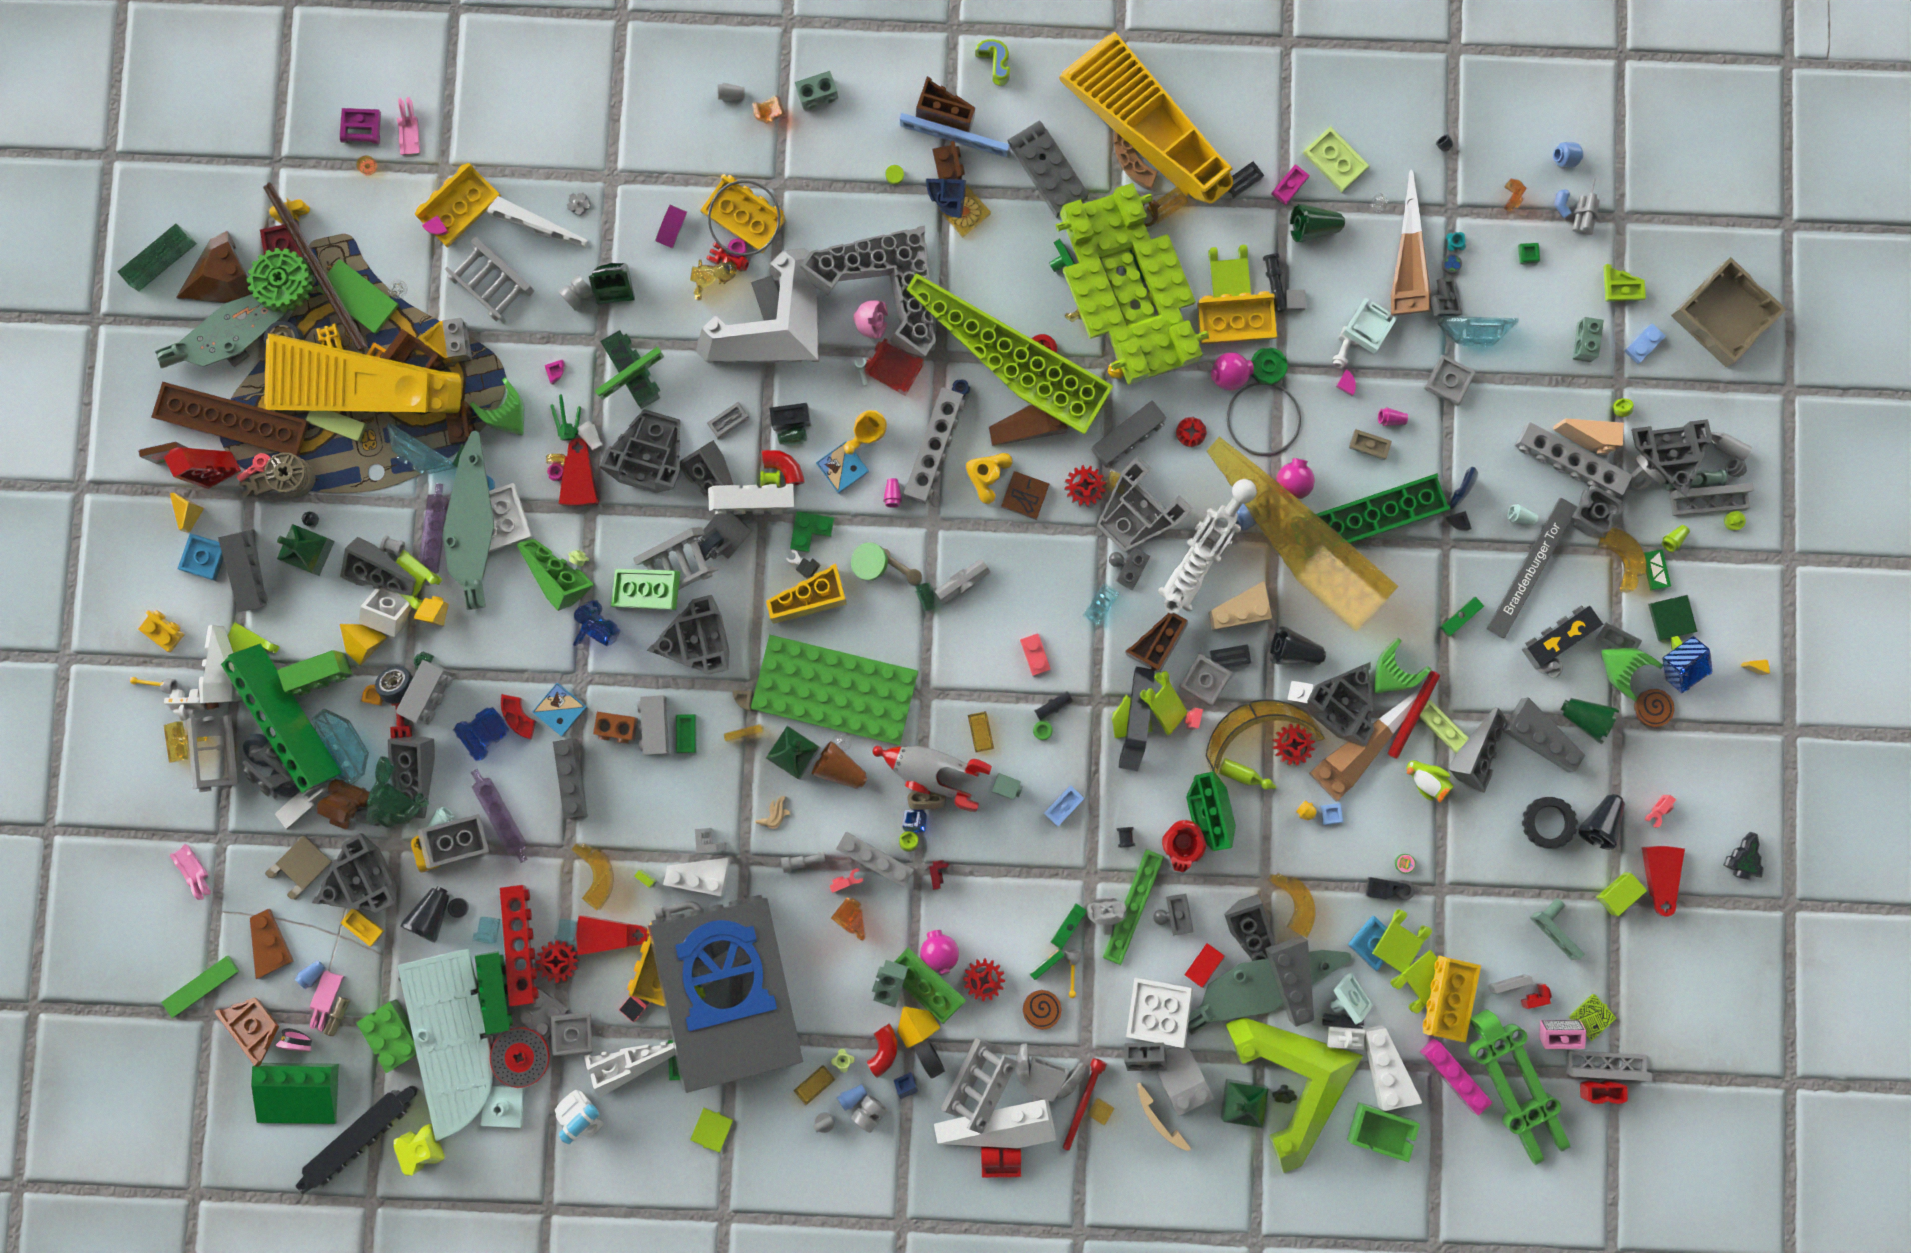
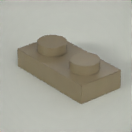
[1349,429,1392,460]

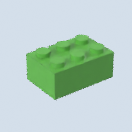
[277,650,353,696]
[356,999,417,1073]
[1347,1102,1420,1163]

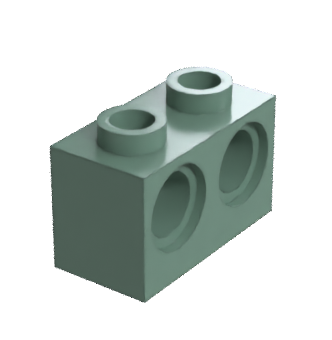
[795,71,838,110]
[1573,317,1604,362]
[991,773,1023,800]
[872,960,908,1007]

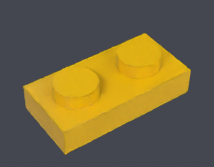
[340,909,385,947]

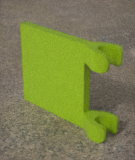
[1208,245,1251,298]
[396,550,442,610]
[227,622,280,653]
[1140,671,1187,735]
[1372,909,1432,973]
[1390,950,1438,1014]

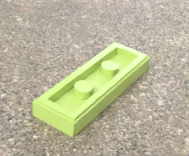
[306,411,367,442]
[1419,700,1469,754]

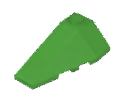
[517,539,594,611]

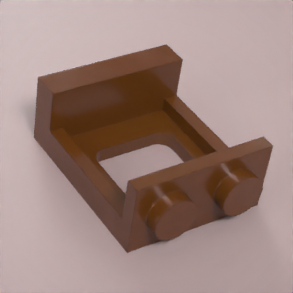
[381,329,444,371]

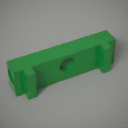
[1440,596,1484,637]
[1050,903,1087,950]

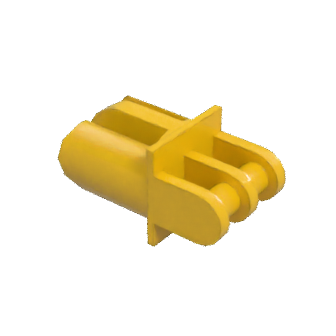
[269,198,310,224]
[317,323,343,349]

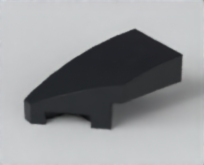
[1365,877,1407,900]

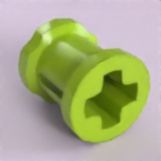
[760,471,781,488]

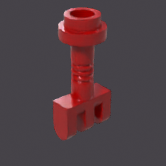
[706,242,749,271]
[390,703,412,739]

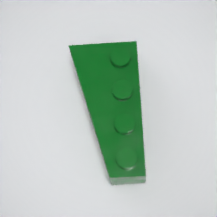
[475,951,513,1035]

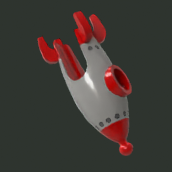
[872,746,992,812]

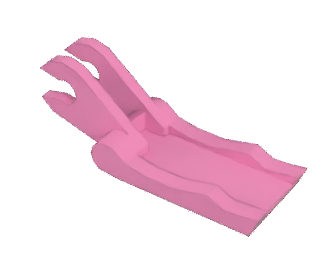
[397,97,420,155]
[169,844,211,900]
[309,971,344,1032]

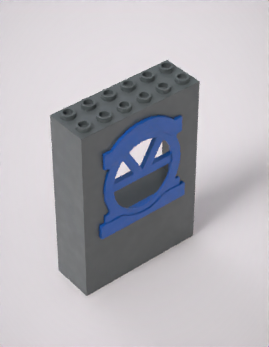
[648,895,803,1093]

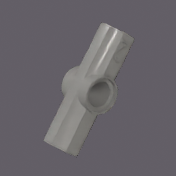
[934,559,990,605]

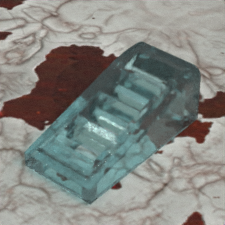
[1083,582,1120,626]

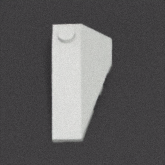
[199,625,244,703]

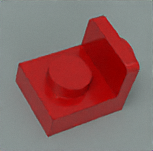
[1521,983,1552,1009]

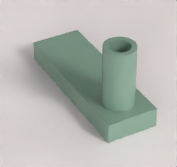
[1530,898,1584,960]

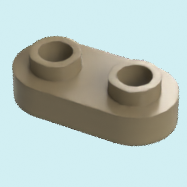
[907,791,946,810]

